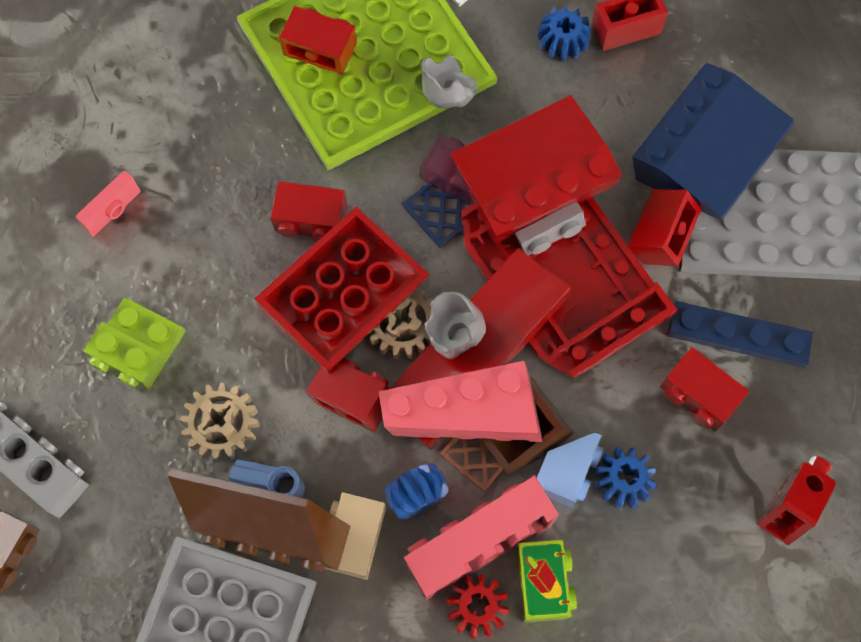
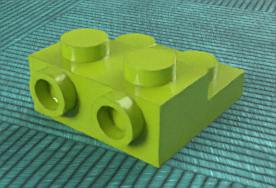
[83,297,186,390]

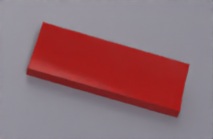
[390,248,572,450]

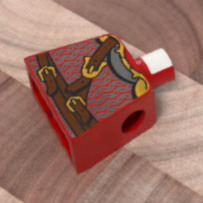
[757,456,836,545]

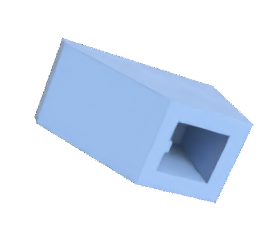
[537,433,604,508]

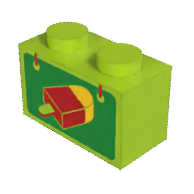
[516,540,577,623]

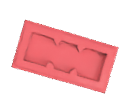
[76,170,141,237]

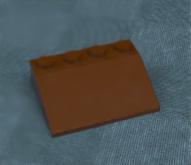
[168,468,351,573]

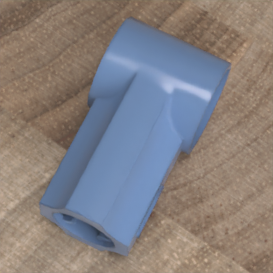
[229,459,305,498]

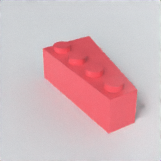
[379,361,543,442]
[404,475,559,600]

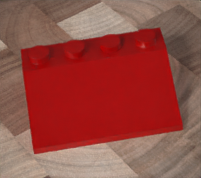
[450,95,622,244]
[254,206,430,372]

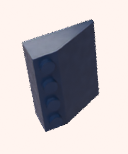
[632,62,794,221]

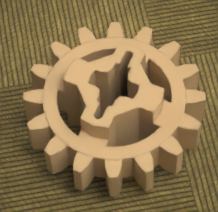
[370,288,434,360]
[180,382,260,462]

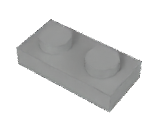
[515,201,586,255]

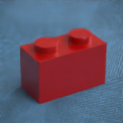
[591,0,668,51]
[279,5,357,75]
[270,181,347,241]
[628,189,702,267]
[660,347,750,431]
[306,358,390,433]

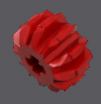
[446,573,510,639]

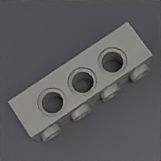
[0,400,90,518]

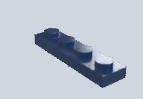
[667,301,813,368]

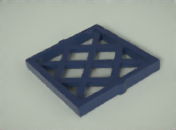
[402,172,472,248]

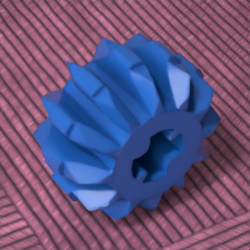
[537,5,592,62]
[595,447,657,509]
[385,463,449,519]

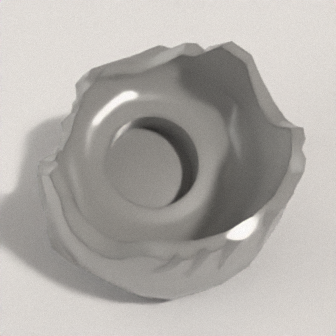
[421,55,478,108]
[425,292,486,359]

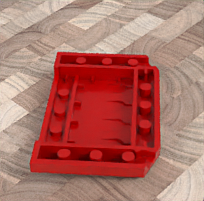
[461,197,677,379]

